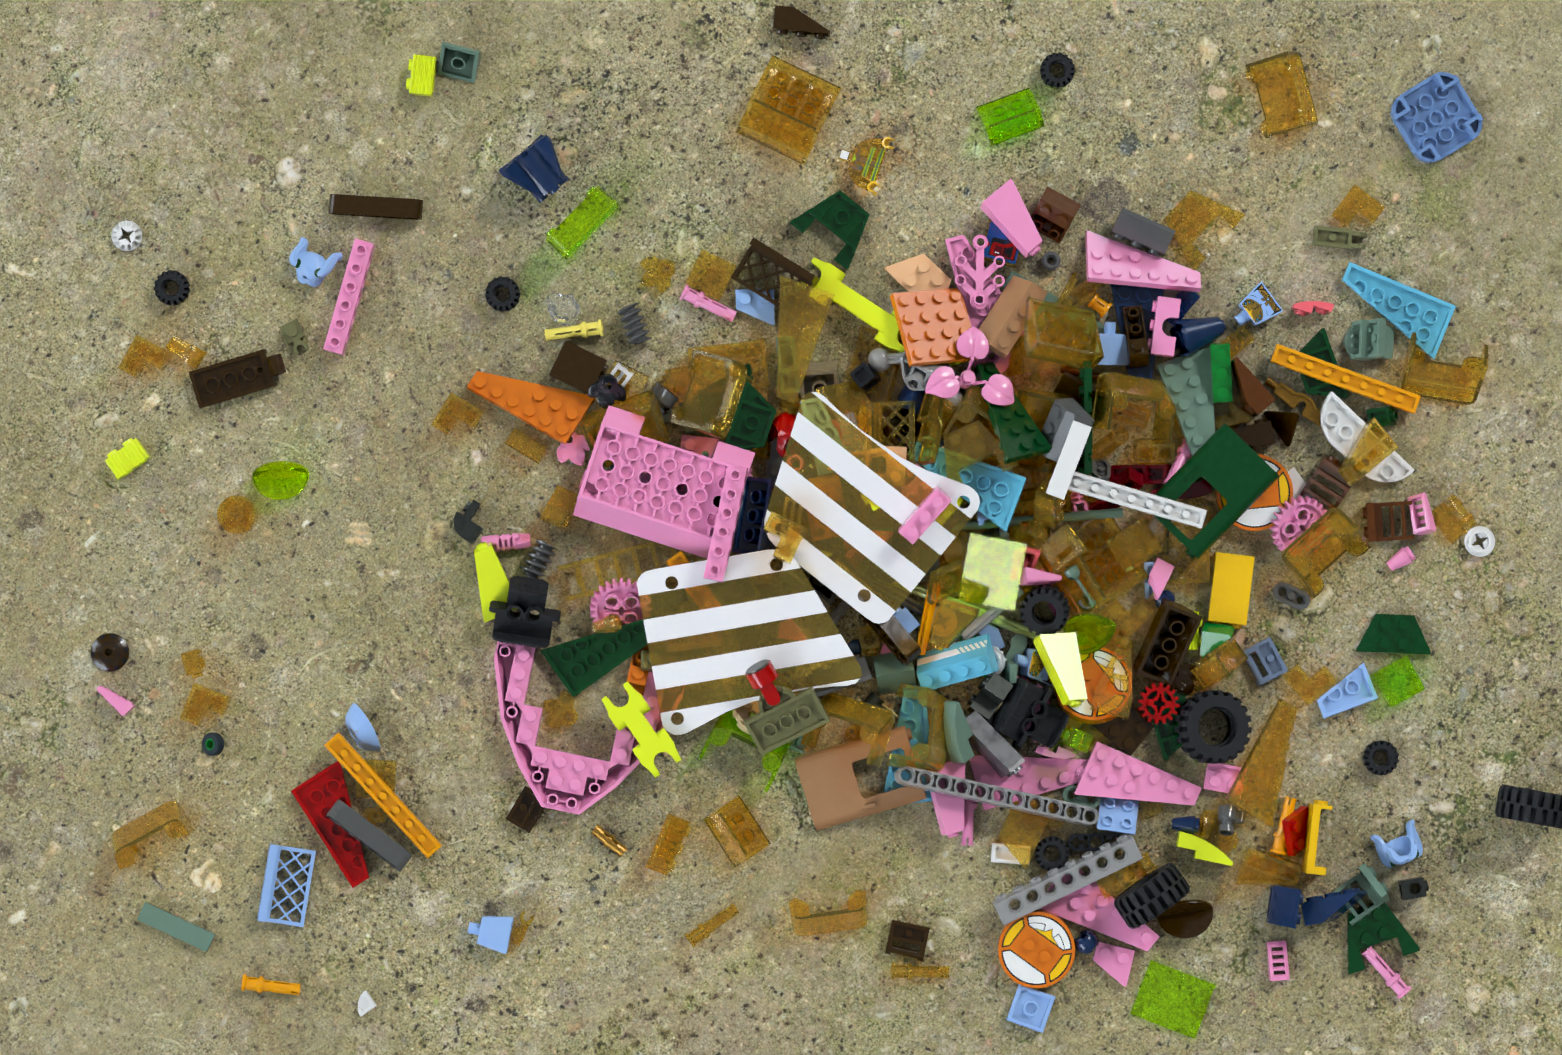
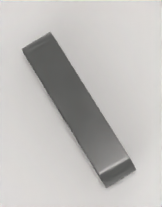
[326,799,412,872]

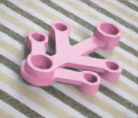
[955,235,1005,309]

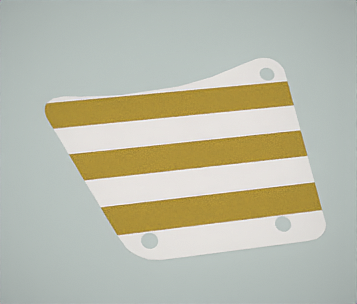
[764,392,980,624]
[637,550,862,735]

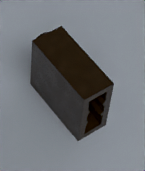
[549,340,609,394]

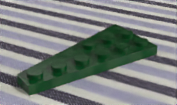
[1078,361,1092,476]
[540,615,657,697]

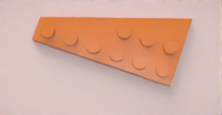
[467,371,595,445]

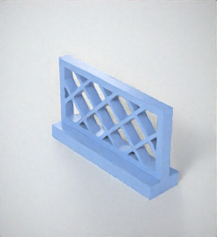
[257,843,316,927]

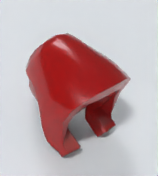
[768,411,803,458]

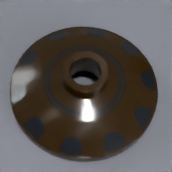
[91,633,129,672]

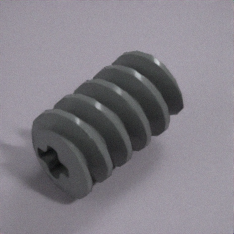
[618,303,652,345]
[520,539,558,578]

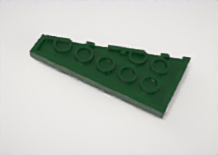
[974,361,1052,464]

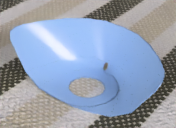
[345,703,381,751]

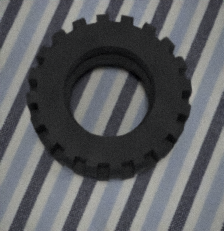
[1174,690,1252,764]
[1495,784,1562,829]
[1114,863,1190,929]

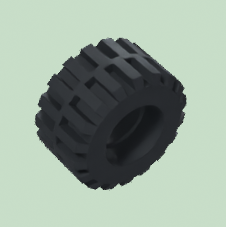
[1020,585,1070,636]

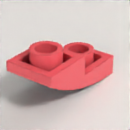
[1291,301,1334,317]

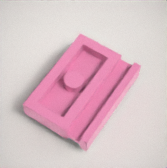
[1203,763,1246,795]

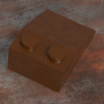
[1231,357,1276,417]

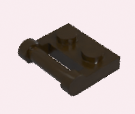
[885,920,930,962]

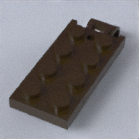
[189,349,286,409]
[1091,704,1154,756]

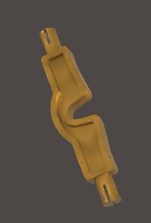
[1264,377,1322,428]

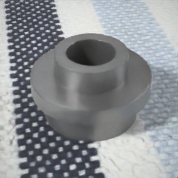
[1041,251,1061,270]

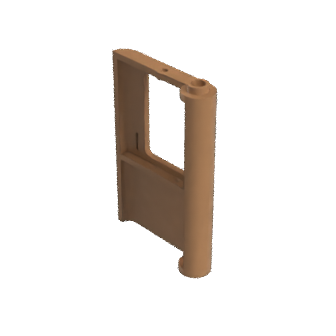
[795,725,927,831]

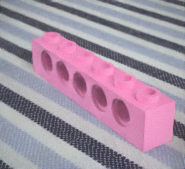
[323,238,375,356]
[703,464,749,583]

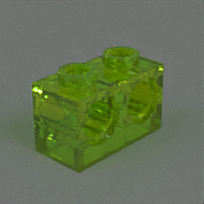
[1060,725,1094,753]

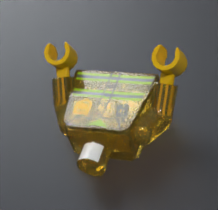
[839,137,895,195]

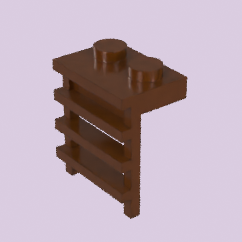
[1299,454,1357,517]
[1362,501,1415,542]

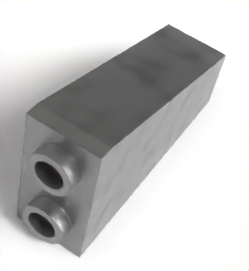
[966,710,1025,778]

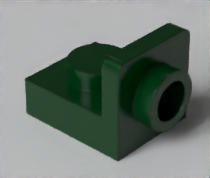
[1366,406,1398,429]

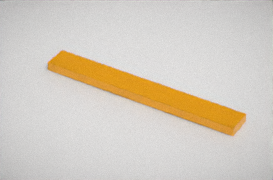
[1270,344,1421,414]
[324,732,442,859]

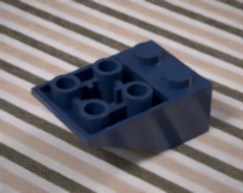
[1266,884,1304,929]
[1301,888,1367,926]

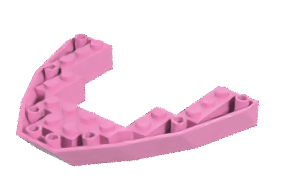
[494,641,685,815]

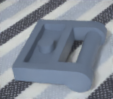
[1239,637,1288,687]

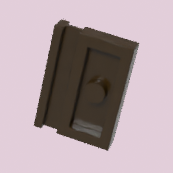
[506,786,545,833]

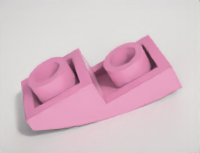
[1034,744,1076,759]

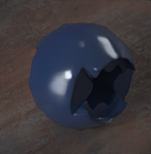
[1074,930,1098,954]

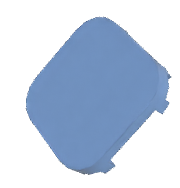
[1390,72,1483,163]

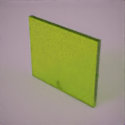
[958,532,1027,611]
[1130,960,1215,1039]

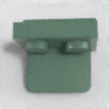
[1342,318,1394,361]

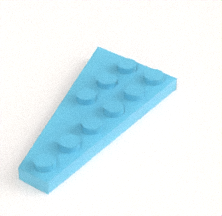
[1342,262,1456,359]
[911,439,1027,533]
[884,686,934,803]

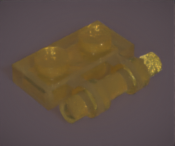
[1431,494,1477,544]

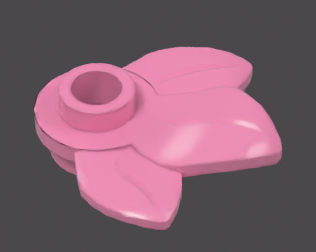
[557,432,594,466]

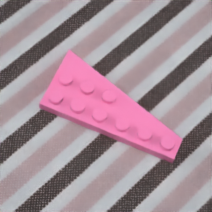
[1085,231,1201,292]
[945,235,1030,339]
[969,755,1088,810]

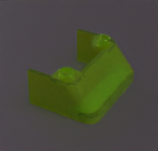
[545,186,622,265]
[698,710,790,792]

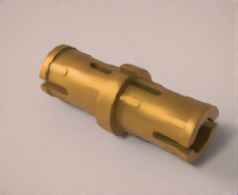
[591,824,628,857]

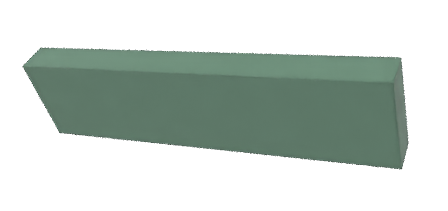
[137,902,216,952]

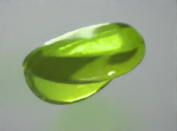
[252,461,309,500]
[1063,614,1116,655]

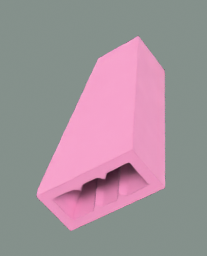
[981,179,1042,258]
[924,761,965,838]

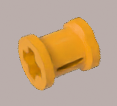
[1087,293,1112,318]

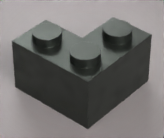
[967,672,1014,721]

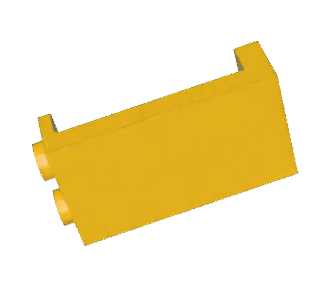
[1206,552,1255,629]
[1301,800,1333,876]

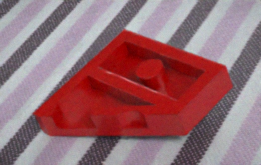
[1282,806,1309,856]

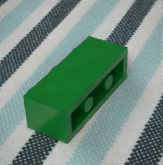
[1210,342,1233,403]

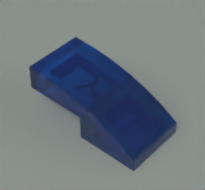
[1167,291,1201,326]

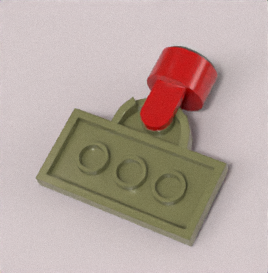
[744,659,830,755]

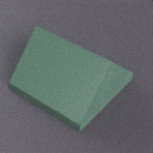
[437,42,482,83]
[872,652,917,694]

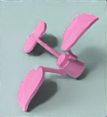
[925,327,1014,406]

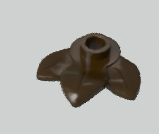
[1164,663,1200,694]

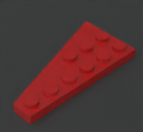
[291,761,370,888]

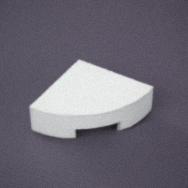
[358,990,377,1017]

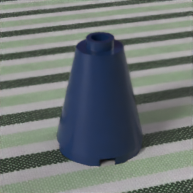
[1170,317,1226,357]

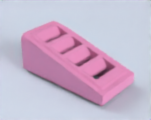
[1407,492,1436,536]
[1018,567,1062,586]
[96,686,136,716]
[1267,940,1290,981]

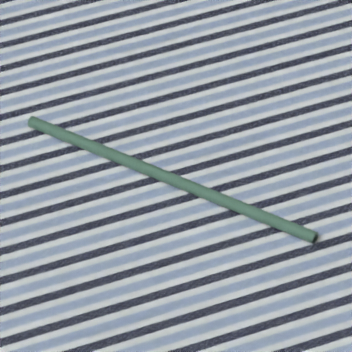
[870,508,1123,532]

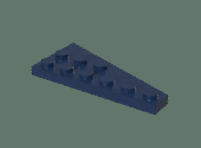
[1110,284,1164,393]

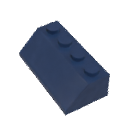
[732,477,786,559]

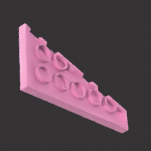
[1074,741,1201,805]
[1040,869,1160,951]

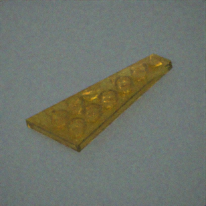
[776,275,835,404]
[1225,699,1297,828]

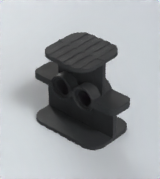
[489,576,561,648]
[991,677,1069,750]

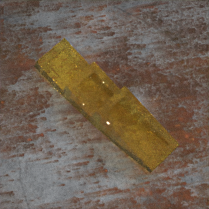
[917,392,943,465]

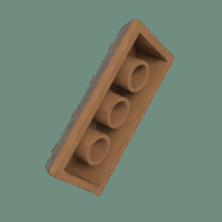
[979,275,1048,360]

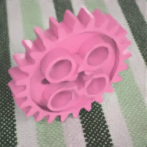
[1270,495,1331,558]
[589,578,652,631]

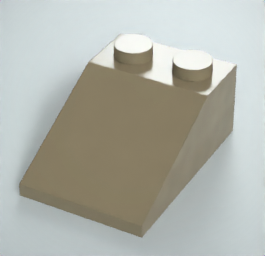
[799,361,842,420]

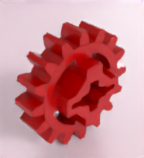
[1137,682,1180,724]

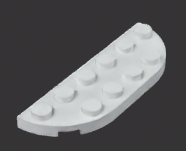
[1320,391,1414,482]

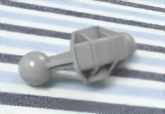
[868,348,963,413]

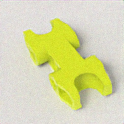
[601,681,682,778]

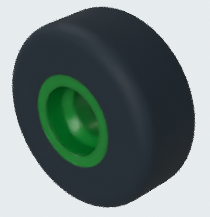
[202,733,224,756]

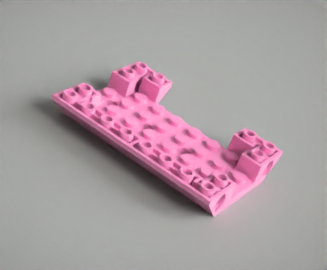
[573,406,755,559]

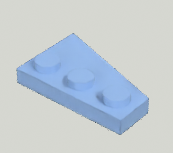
[1317,663,1378,719]

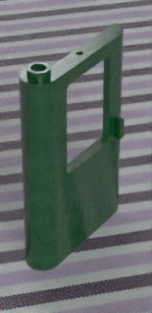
[1153,423,1280,559]

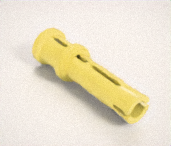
[545,319,604,341]

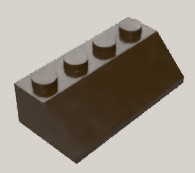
[1133,598,1202,686]

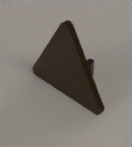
[1264,411,1300,447]

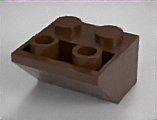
[1031,186,1081,243]

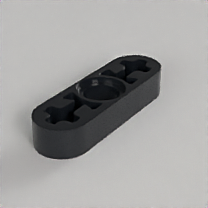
[1067,832,1121,851]

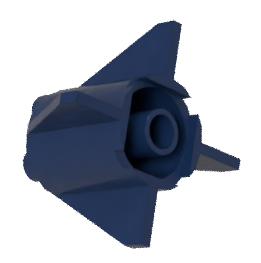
[498,134,569,203]

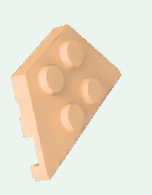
[884,253,951,292]

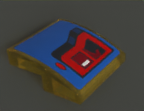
[982,219,1020,268]

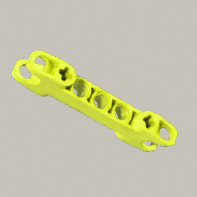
[796,257,904,353]

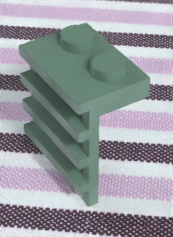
[1332,863,1390,925]

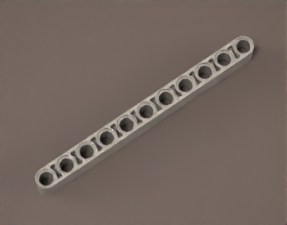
[894,766,1099,826]

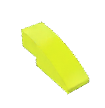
[1176,831,1233,866]

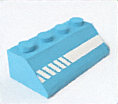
[917,633,999,693]

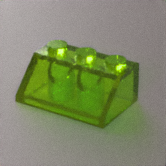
[976,88,1045,146]

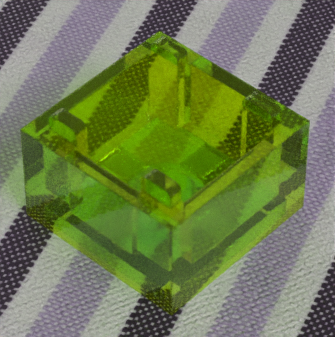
[1370,655,1425,707]

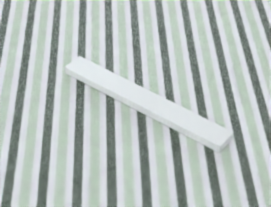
[1068,472,1207,529]

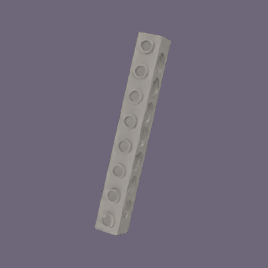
[992,834,1143,925]

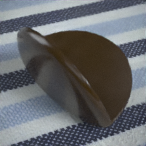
[1157,899,1213,939]

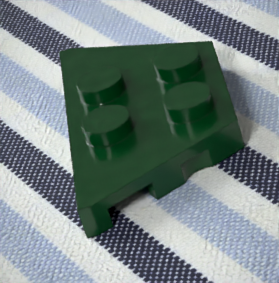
[1299,328,1349,399]
[725,381,777,450]
[1356,614,1431,655]
[1142,689,1186,760]

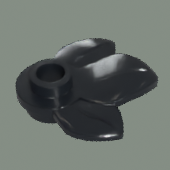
[588,374,626,409]

